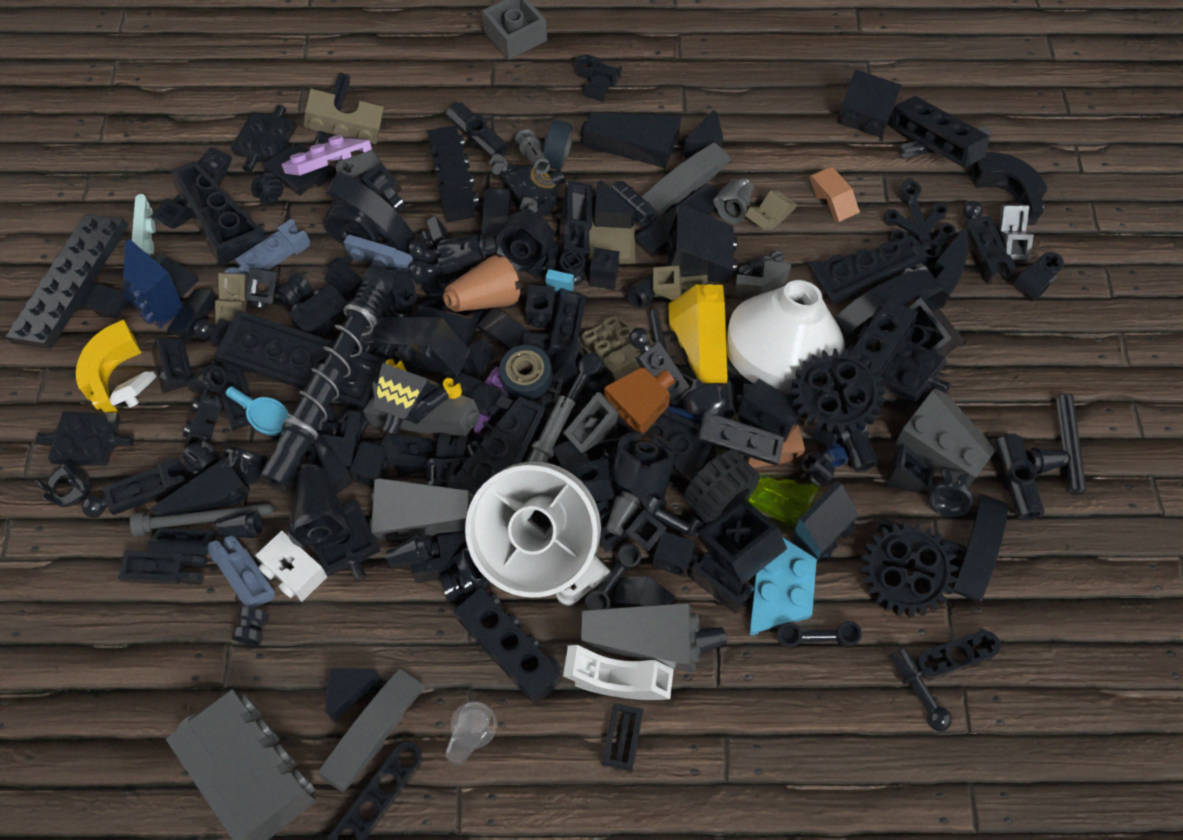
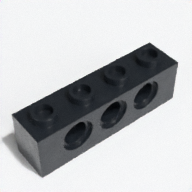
[892,95,989,168]
[454,588,562,706]

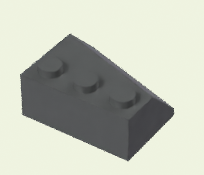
[895,389,996,489]

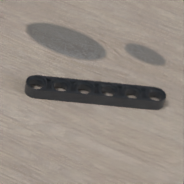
[326,742,423,840]

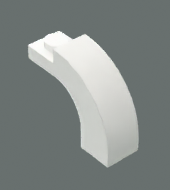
[563,645,673,700]

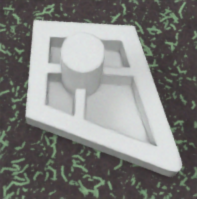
[110,371,157,408]

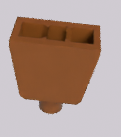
[604,368,674,434]

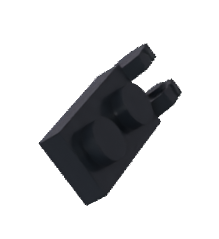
[118,551,207,585]

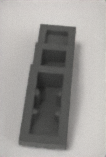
[642,142,732,220]
[318,668,424,793]

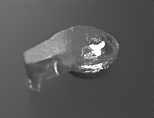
[445,702,497,766]

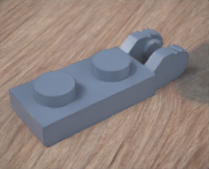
[344,235,413,270]
[208,536,275,608]

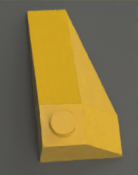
[668,284,727,383]

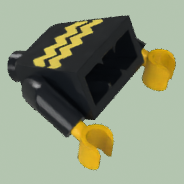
[371,359,462,435]

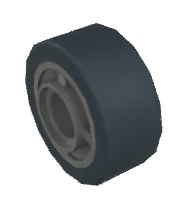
[543,119,573,170]

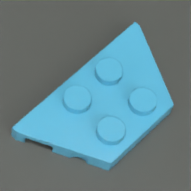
[749,538,817,636]

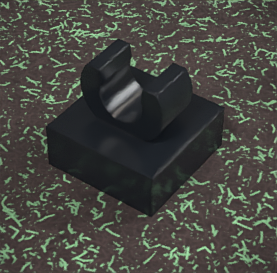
[420,216,450,249]

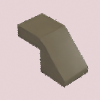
[745,190,798,230]
[653,266,708,300]

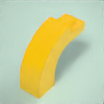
[76,320,141,413]

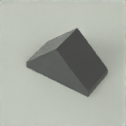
[564,392,619,453]

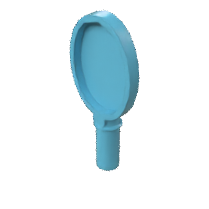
[226,386,291,436]

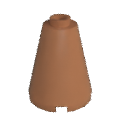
[443,255,520,312]

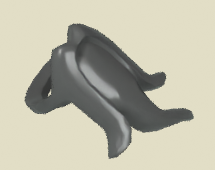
[713,178,749,224]

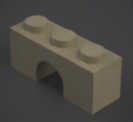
[304,89,384,144]

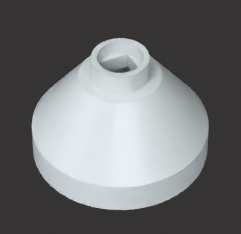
[726,280,845,394]
[465,462,601,597]

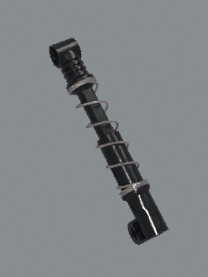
[259,262,397,494]

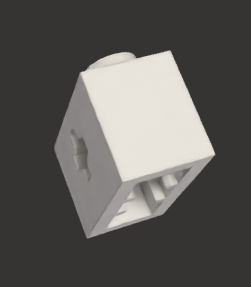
[255,531,327,602]

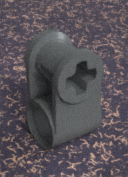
[335,151,380,186]

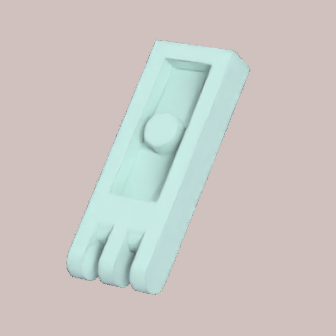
[132,194,156,257]

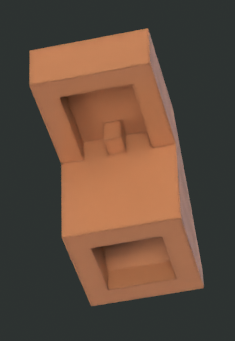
[809,167,860,222]

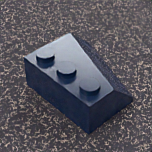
[123,239,183,329]

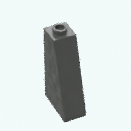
[363,395,481,436]

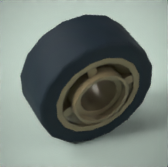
[499,345,553,400]

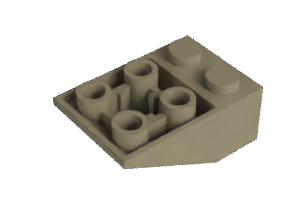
[578,315,653,386]

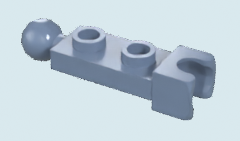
[224,219,310,274]

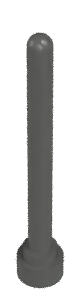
[130,504,274,537]

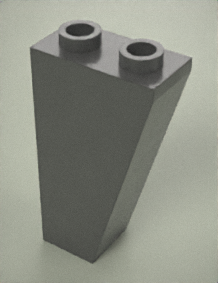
[370,479,474,543]
[581,603,700,672]

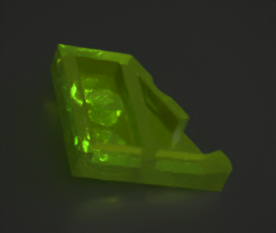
[748,478,821,528]

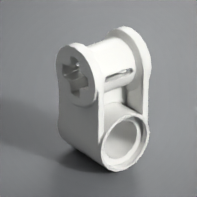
[556,556,610,606]

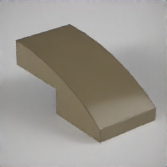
[215,272,248,325]

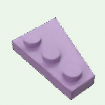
[282,135,372,175]

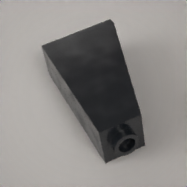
[580,112,682,168]

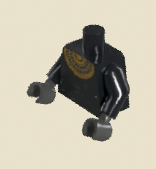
[489,154,565,217]

